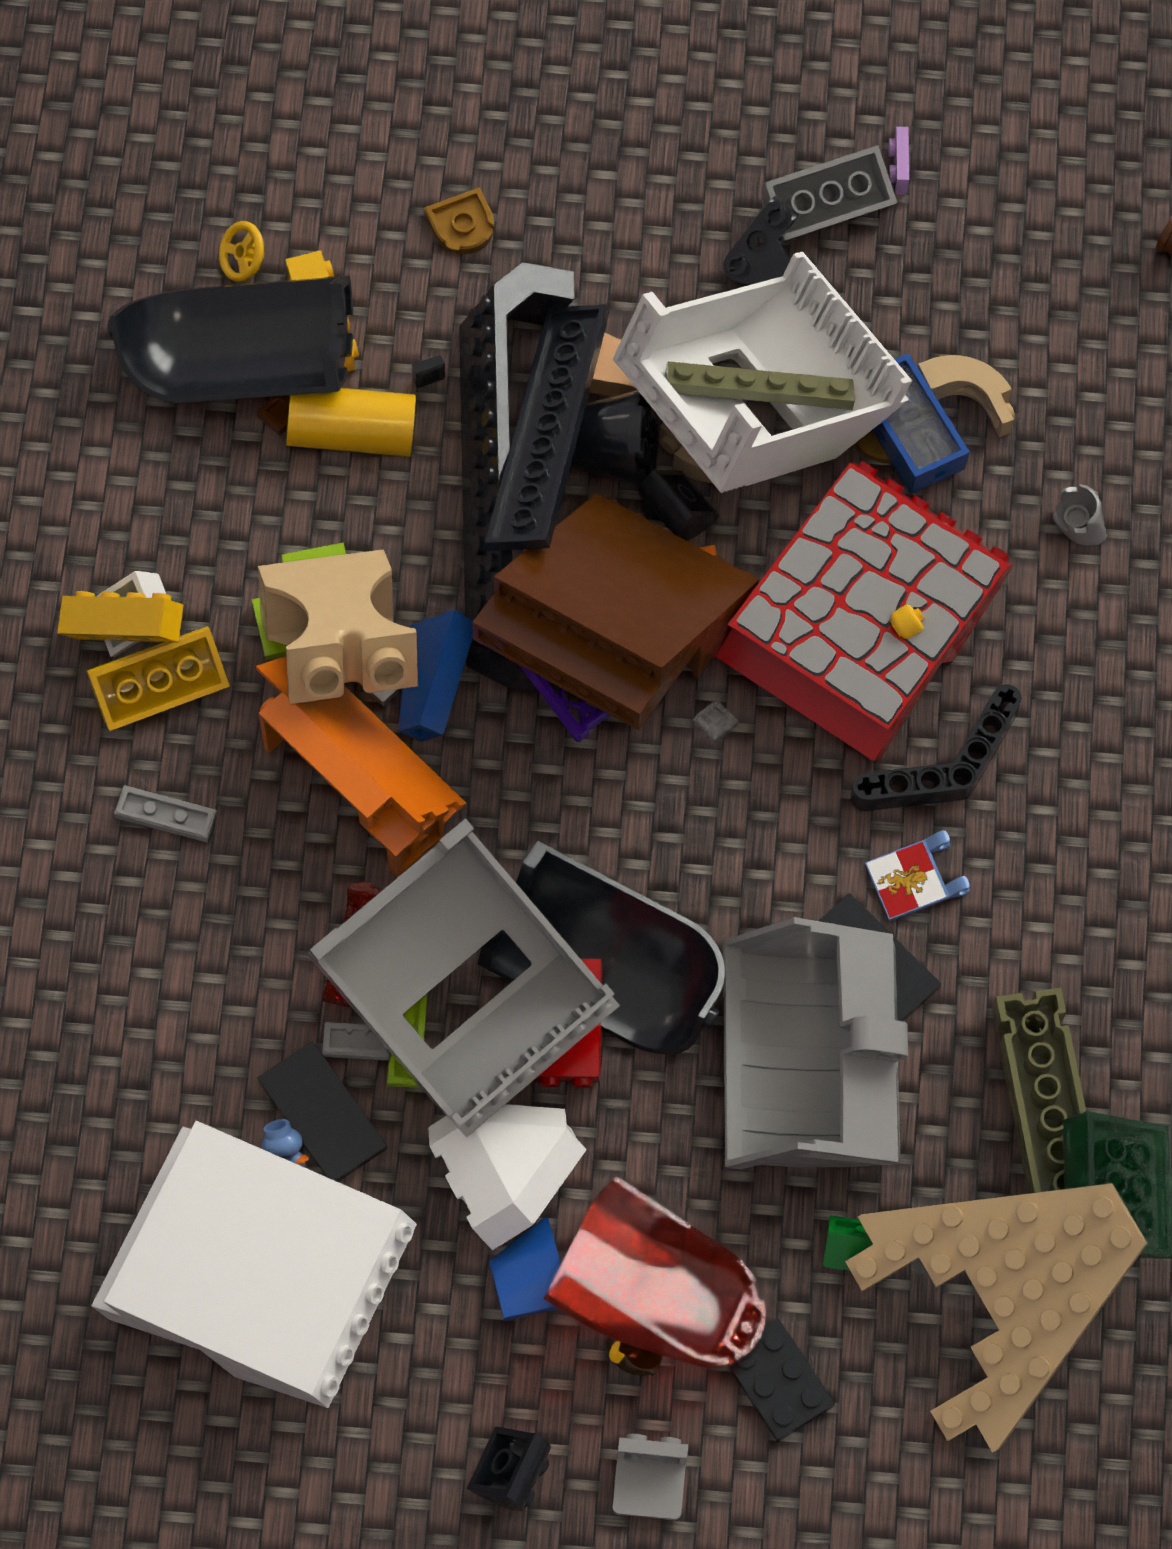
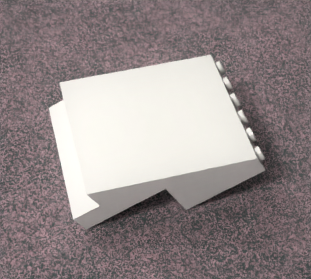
[91,1121,417,1408]

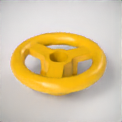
[219,221,264,282]

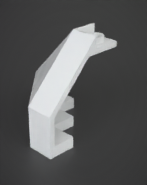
[429,1104,587,1250]

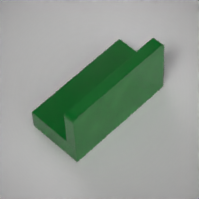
[823,1215,873,1271]

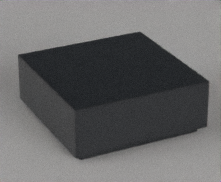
[412,355,445,388]

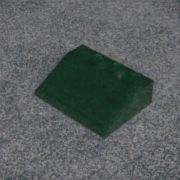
[1063,1111,1172,1259]

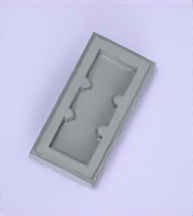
[322,1022,390,1061]

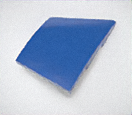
[489,1217,570,1321]

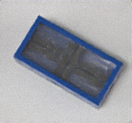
[872,353,970,494]

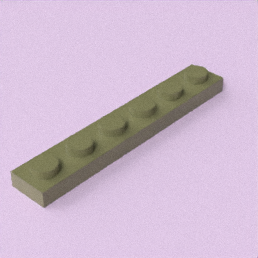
[666,361,855,410]

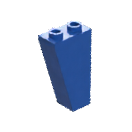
[398,610,473,742]

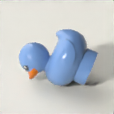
[261,1119,308,1168]

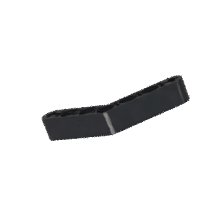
[850,684,1022,811]

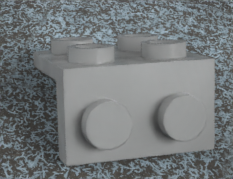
[612,1434,688,1521]

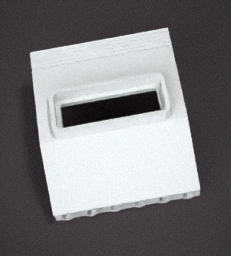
[613,252,912,494]

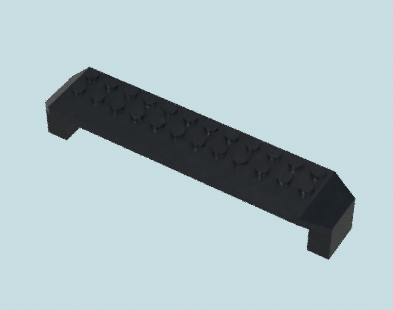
[459,262,575,695]

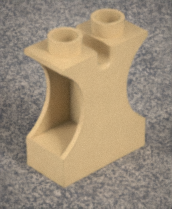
[258,549,418,704]

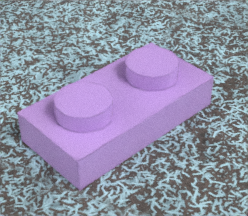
[888,127,909,195]

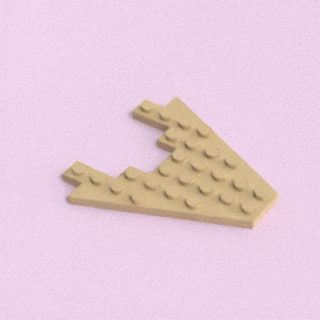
[845,1183,1148,1453]

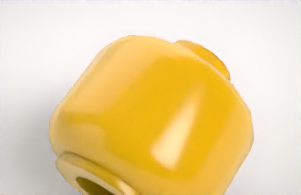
[890,604,925,639]

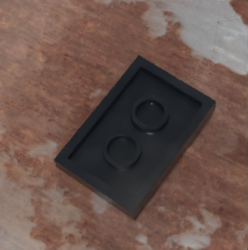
[721,1318,835,1442]

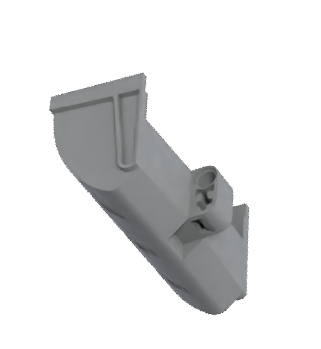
[723,917,908,1169]

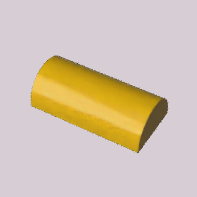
[286,388,416,457]
[87,626,230,731]

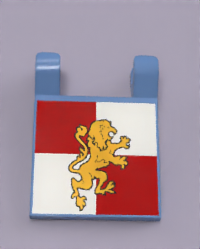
[865,830,970,922]

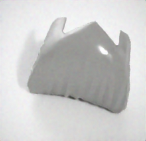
[1052,484,1107,546]

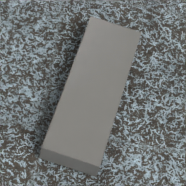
[114,785,217,843]

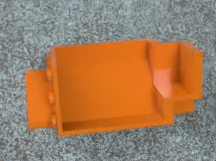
[256,656,467,878]

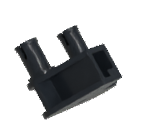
[723,196,799,285]

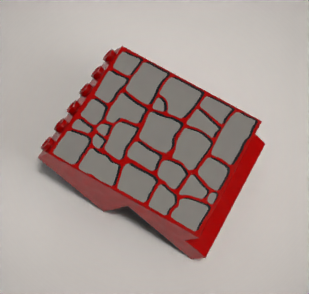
[715,461,1014,761]

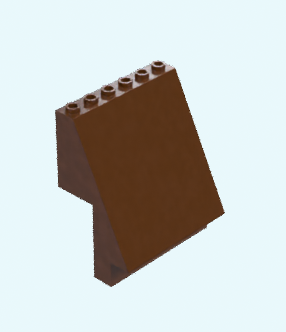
[472,493,759,731]

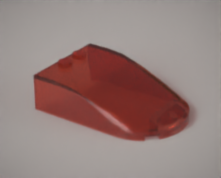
[543,1176,766,1368]

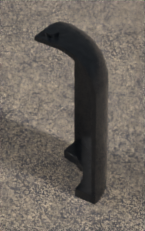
[108,275,353,403]
[477,841,725,1054]

